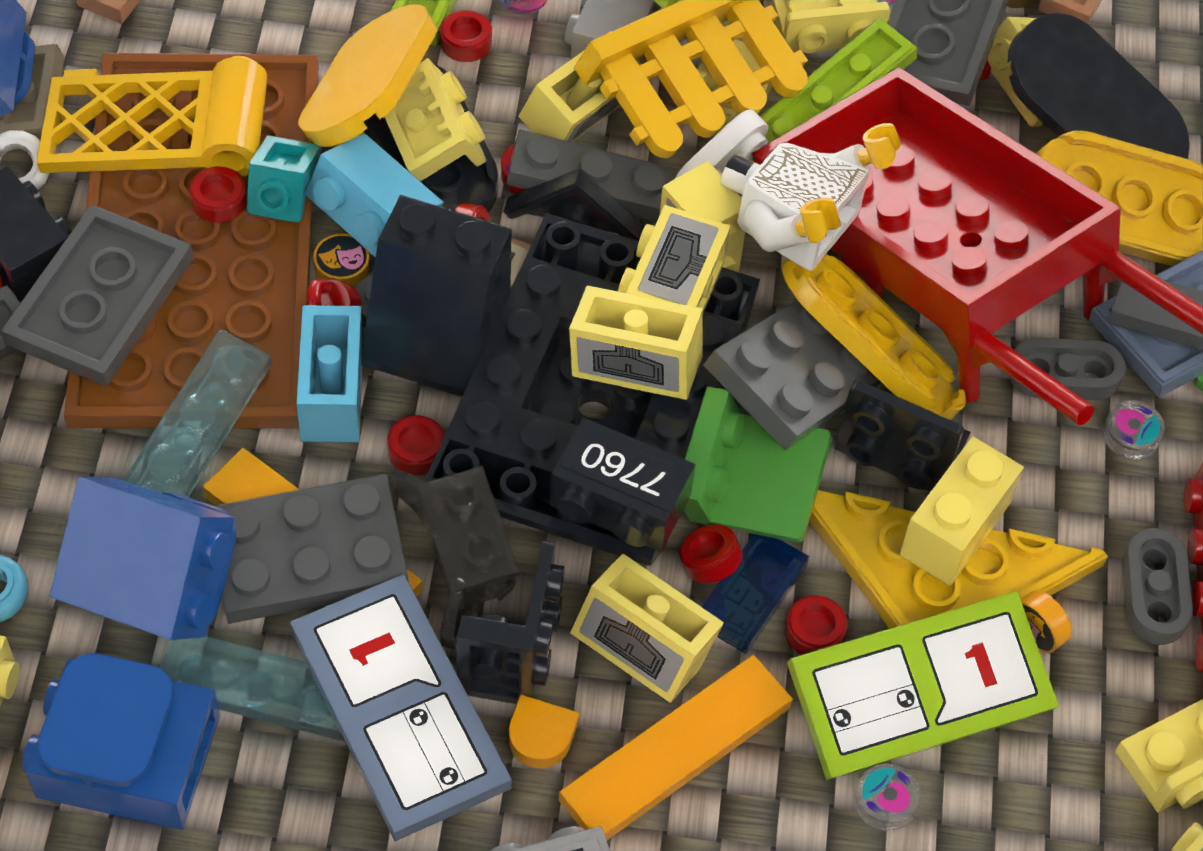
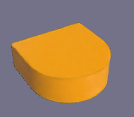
[509,695,580,768]

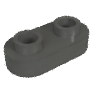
[1009,338,1126,400]
[1123,528,1193,645]

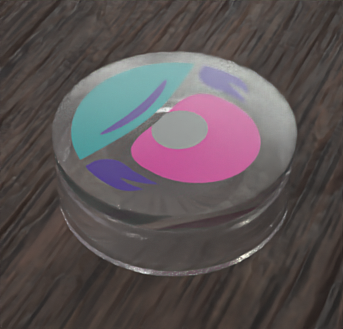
[1103,400,1165,459]
[854,763,920,831]

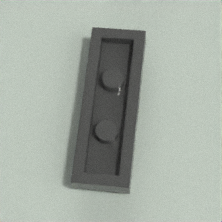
[506,129,677,222]

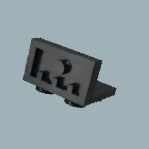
[835,380,971,492]
[457,541,565,704]

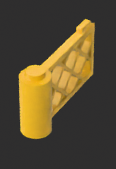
[36,56,267,177]

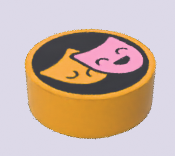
[313,233,370,286]
[1021,591,1071,653]

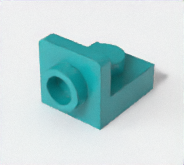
[247,135,321,222]

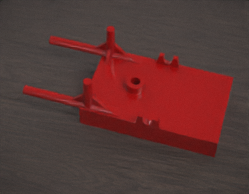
[752,68,1203,426]

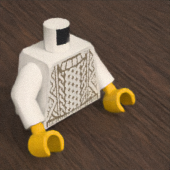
[721,123,901,271]

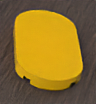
[298,4,437,147]
[1036,131,1203,266]
[782,254,966,420]

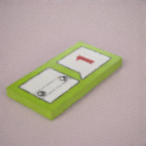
[787,591,1059,781]

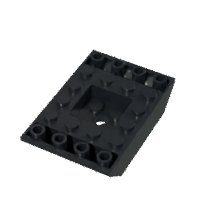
[422,213,760,566]

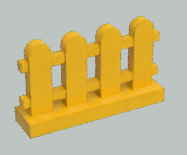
[573,0,808,158]

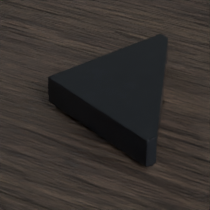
[503,168,645,241]

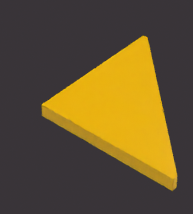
[809,490,1108,629]

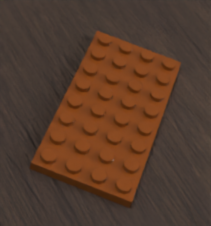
[64,53,319,429]

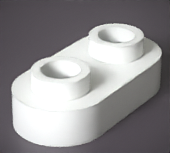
[675,109,769,179]

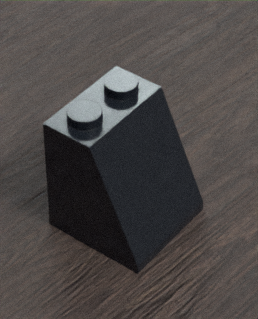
[361,194,512,397]

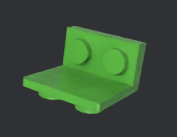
[683,386,832,543]

